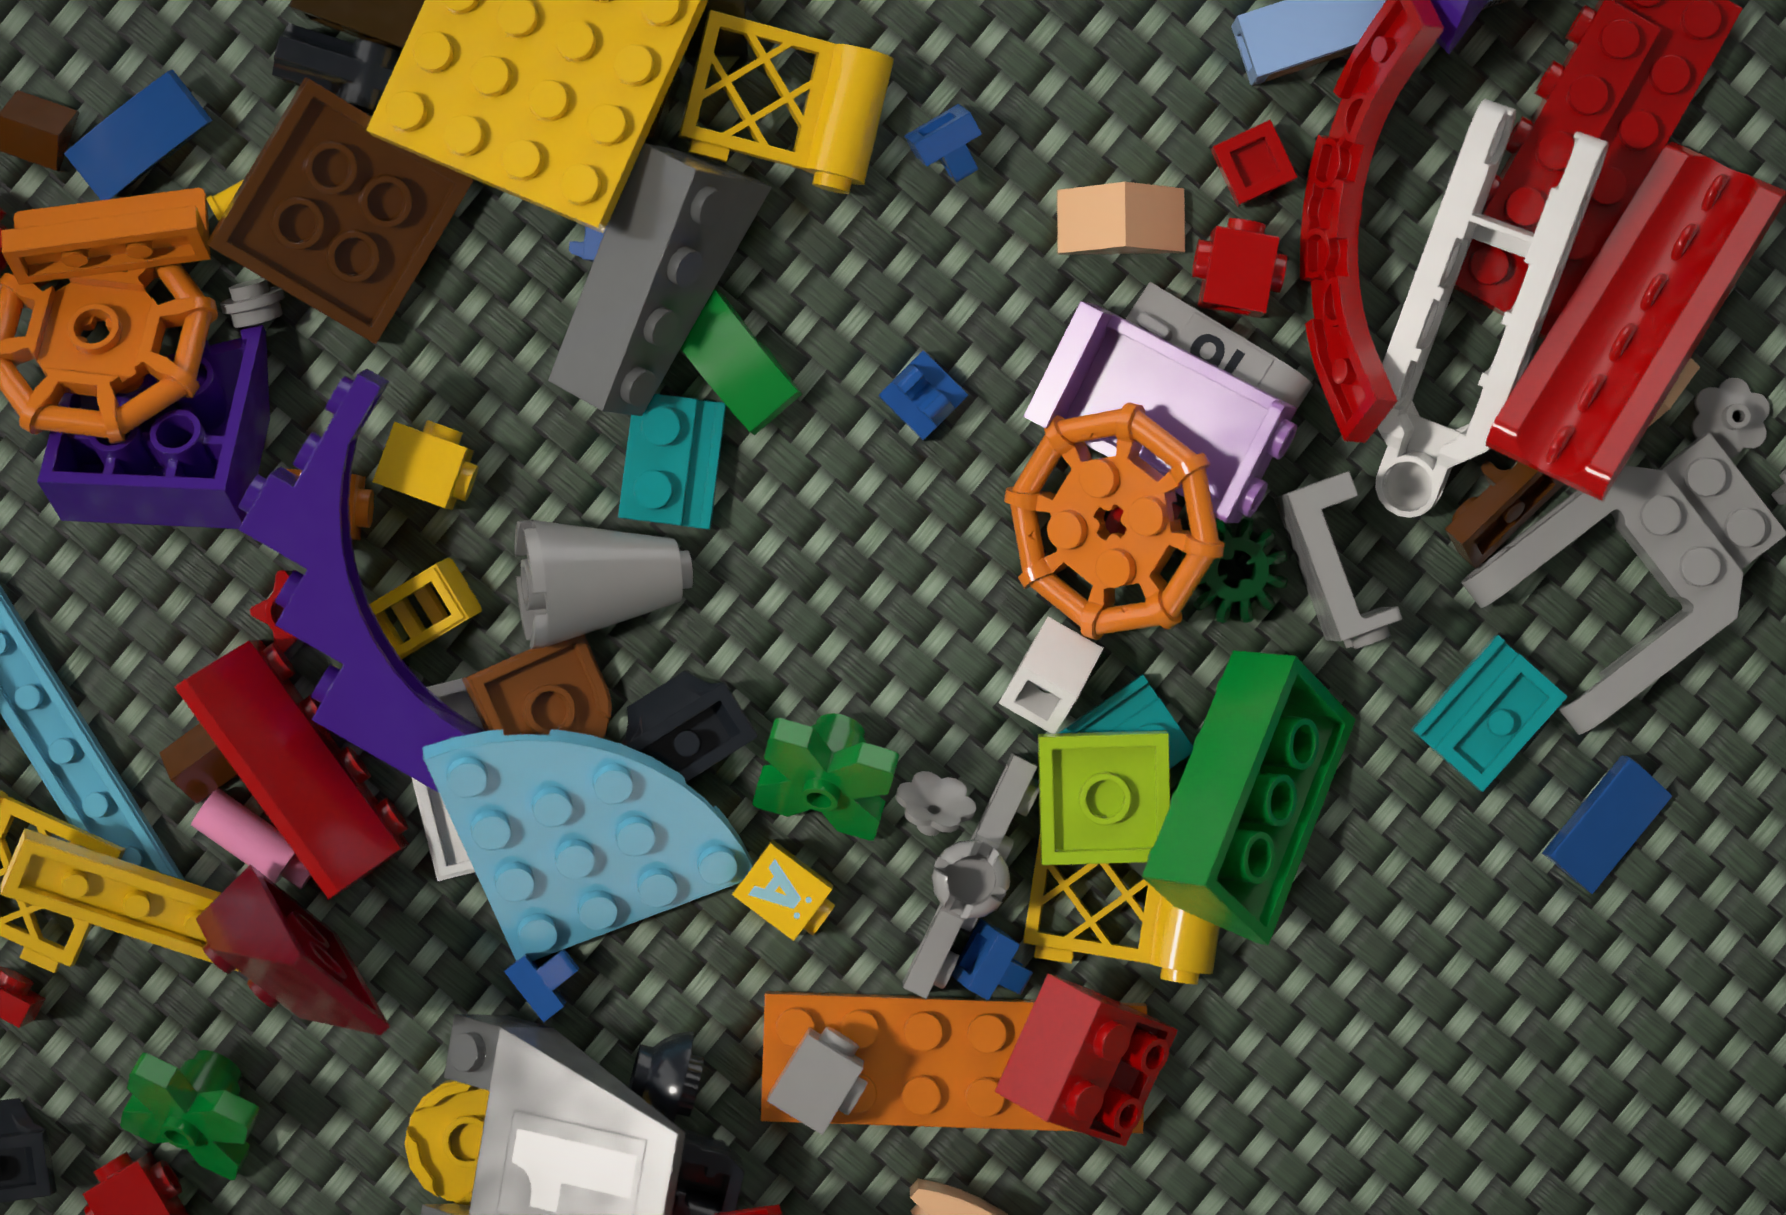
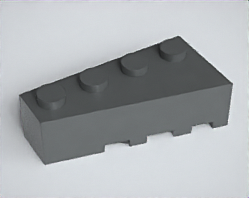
[548,142,772,416]

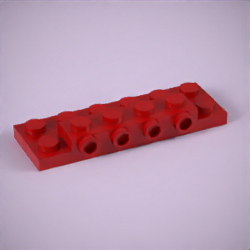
[1454,0,1743,340]

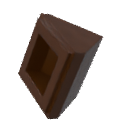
[0,90,80,172]
[159,723,238,804]

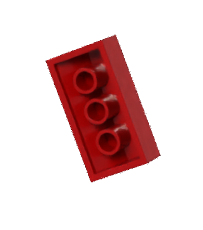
[175,640,410,899]

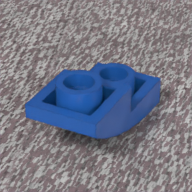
[64,70,213,200]

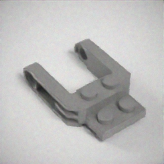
[1461,433,1786,735]

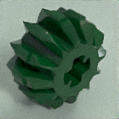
[1180,516,1288,623]

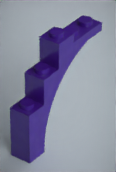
[238,369,484,793]

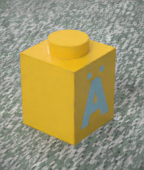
[732,839,835,941]

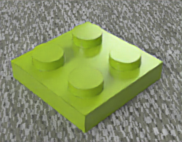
[1038,730,1170,865]

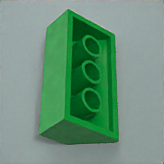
[1142,650,1356,945]

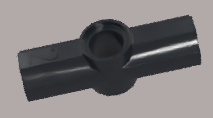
[272,23,401,115]

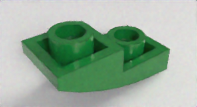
[680,289,802,435]

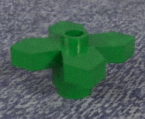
[752,713,899,841]
[120,1050,259,1180]

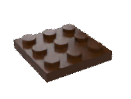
[206,77,474,344]

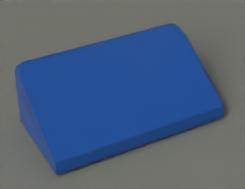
[1542,755,1672,894]

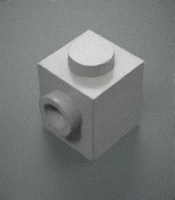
[767,1026,868,1135]

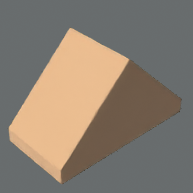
[1057,182,1185,255]

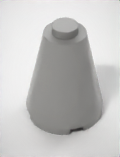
[515,520,693,649]

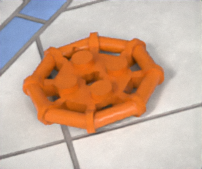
[0,263,218,444]
[1004,402,1225,640]

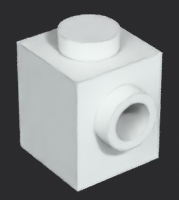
[999,617,1104,734]

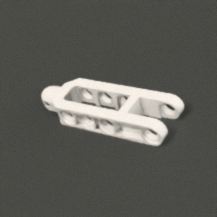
[1375,99,1609,518]

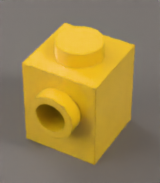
[372,420,479,510]

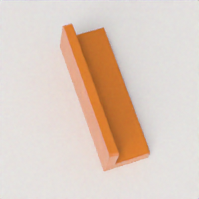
[1,188,211,285]

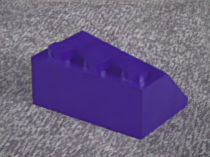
[37,325,270,529]

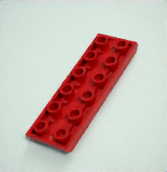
[1486,141,1786,502]

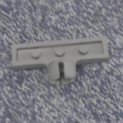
[903,753,1039,999]

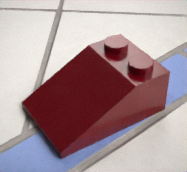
[196,864,390,1036]

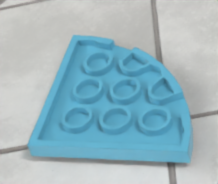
[423,729,754,961]

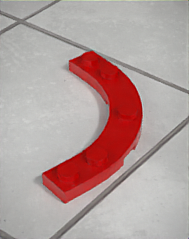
[1300,0,1444,443]

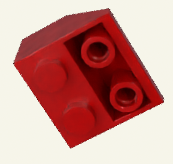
[994,974,1178,1147]

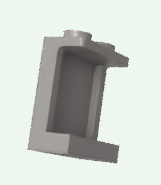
[1274,471,1402,649]

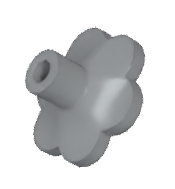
[1691,378,1770,458]
[896,771,976,836]

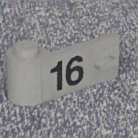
[1126,282,1313,411]

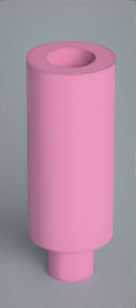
[191,788,311,889]

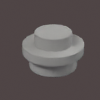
[220,278,285,328]

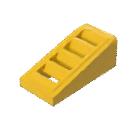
[369,557,482,660]

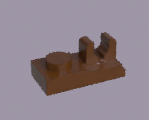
[1445,460,1564,569]

